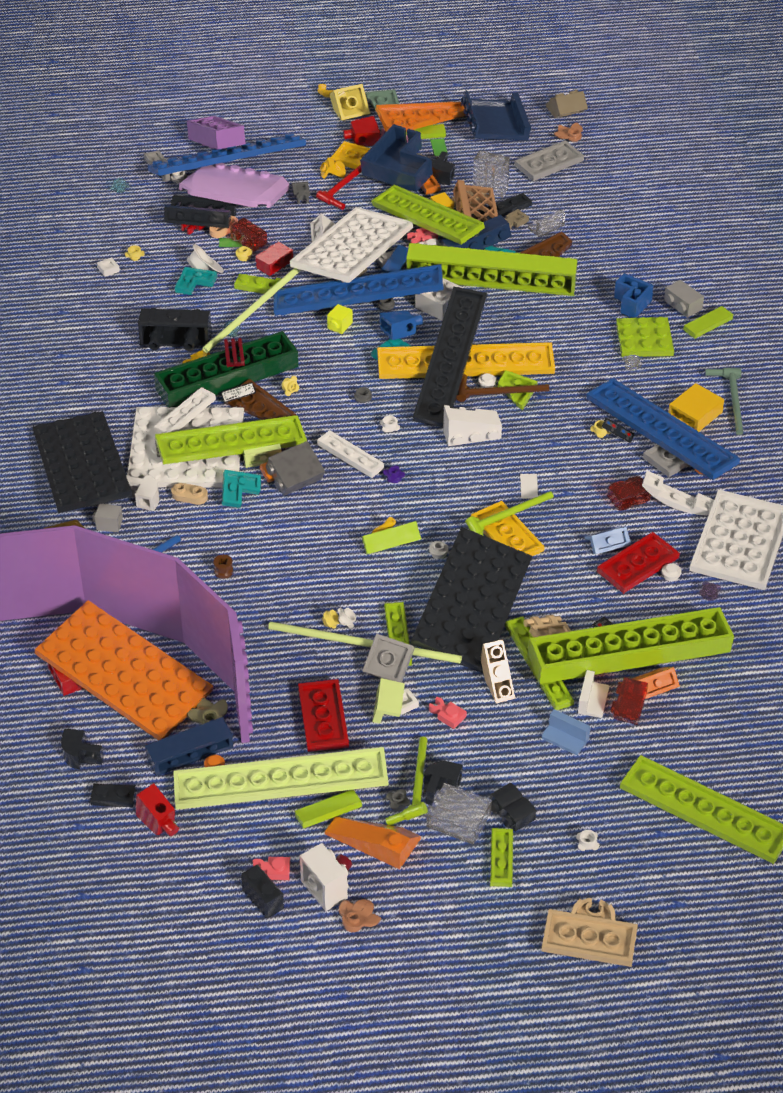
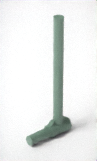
[705,368,743,435]

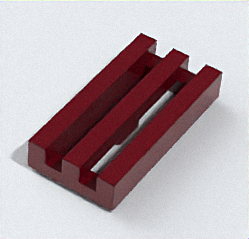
[224,338,245,367]

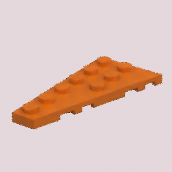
[375,102,466,132]

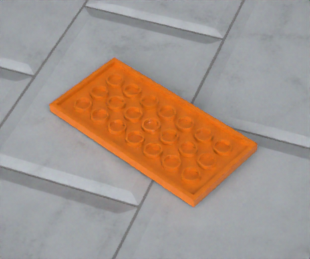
[35,600,213,740]

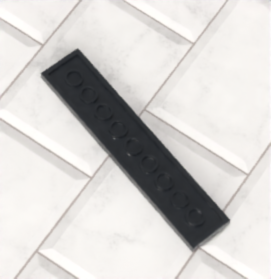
[413,286,487,427]

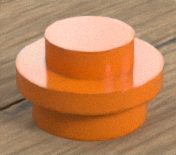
[204,755,225,767]

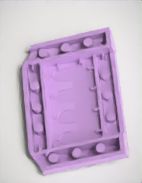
[179,163,290,208]

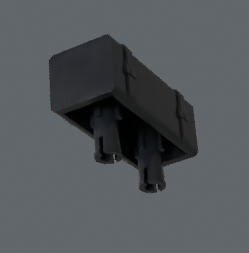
[138,308,212,351]

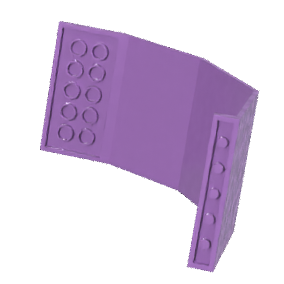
[0,525,253,743]

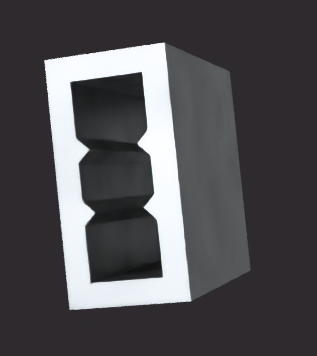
[266,441,325,496]

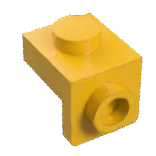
[320,157,346,179]

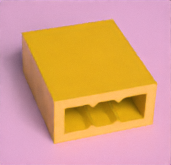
[668,383,724,432]

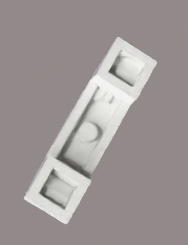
[642,471,714,515]

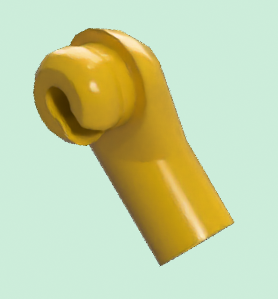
[317,84,333,98]
[372,517,396,533]

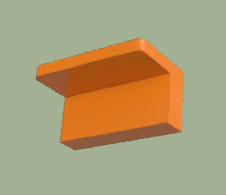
[629,667,680,699]

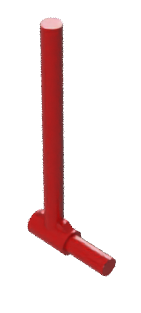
[316,164,362,210]

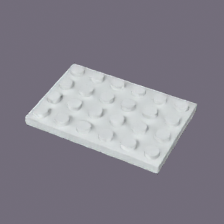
[689,489,783,590]

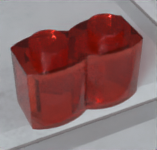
[607,476,651,511]
[611,677,648,725]

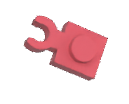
[407,228,438,243]
[429,697,467,729]
[253,857,291,880]

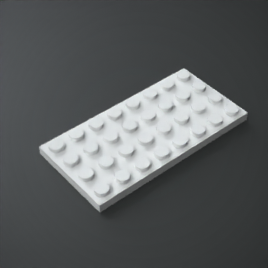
[290,207,413,283]

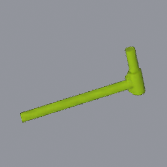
[465,491,554,536]
[386,736,428,825]

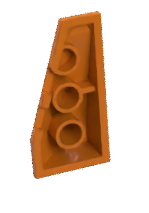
[325,817,421,870]

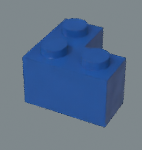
[614,273,654,318]

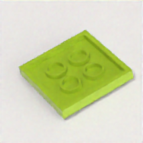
[616,317,674,357]

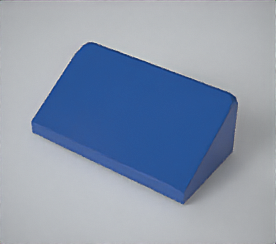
[381,245,408,273]

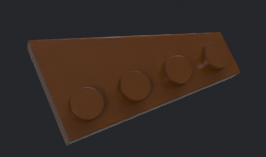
[520,231,573,257]
[224,379,296,420]

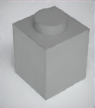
[93,504,123,533]

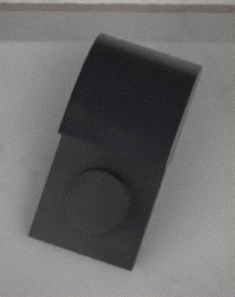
[431,151,455,186]
[61,729,104,770]
[423,761,463,806]

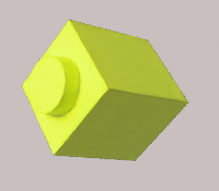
[327,304,353,334]

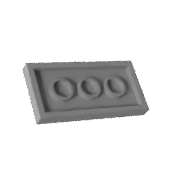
[514,140,584,181]

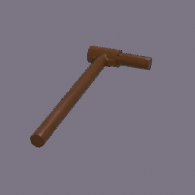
[457,374,550,402]

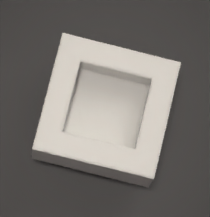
[97,257,120,277]
[401,688,419,715]

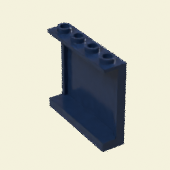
[461,90,531,141]

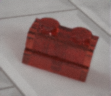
[230,217,267,252]

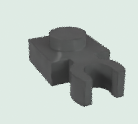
[292,181,310,204]

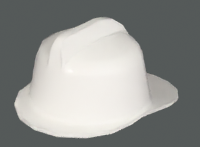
[187,244,224,273]

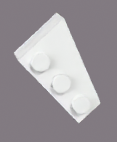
[443,405,502,446]

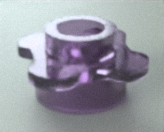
[699,582,721,601]

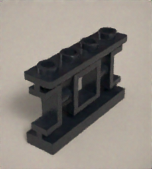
[164,195,236,228]

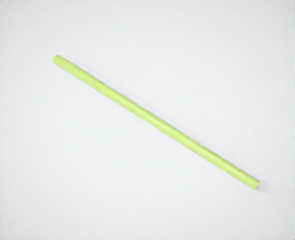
[202,268,301,353]
[269,622,462,664]

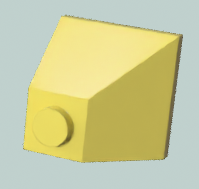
[329,84,370,121]

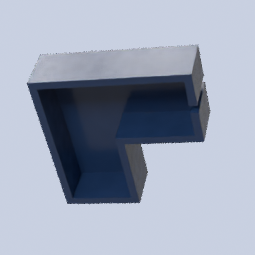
[360,124,433,192]

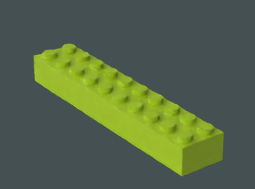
[406,243,578,296]
[528,607,734,684]

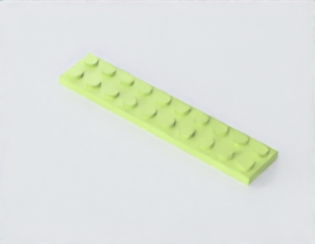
[174,747,389,810]

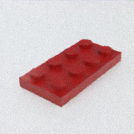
[597,532,680,594]
[298,679,349,752]

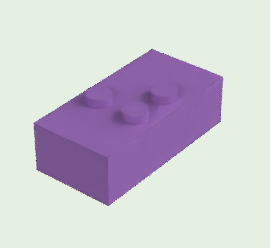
[187,116,245,150]

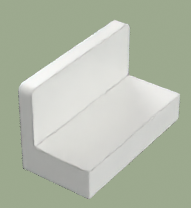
[310,213,335,242]
[578,670,609,718]

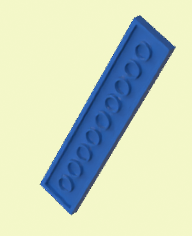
[148,133,306,176]
[274,264,444,316]
[587,378,740,480]

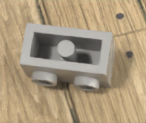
[664,280,704,318]

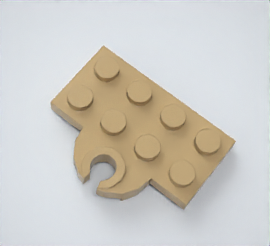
[541,898,638,967]

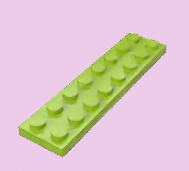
[371,185,485,245]
[155,415,307,465]
[620,755,783,864]

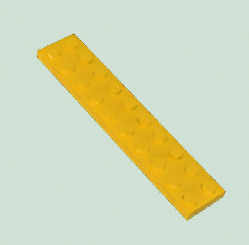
[377,342,555,379]

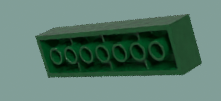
[154,331,299,408]

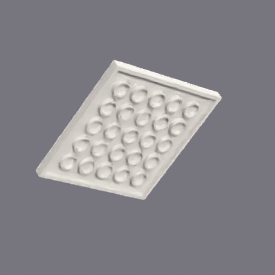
[127,407,244,488]

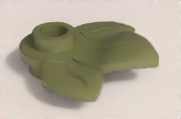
[187,698,228,725]

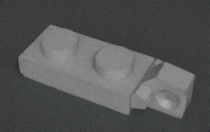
[144,150,171,182]

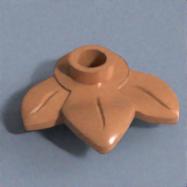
[554,123,583,142]
[339,899,381,932]

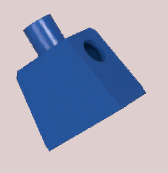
[379,310,423,340]

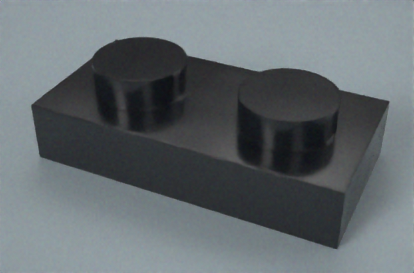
[90,783,136,808]

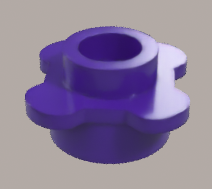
[383,465,405,483]

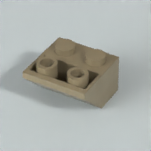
[546,90,588,118]

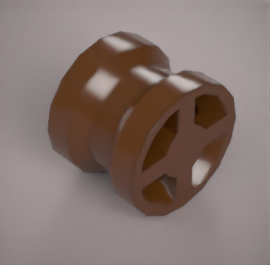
[213,554,233,579]

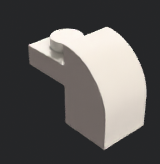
[126,474,159,511]

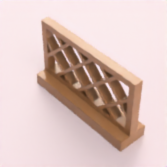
[453,180,498,222]

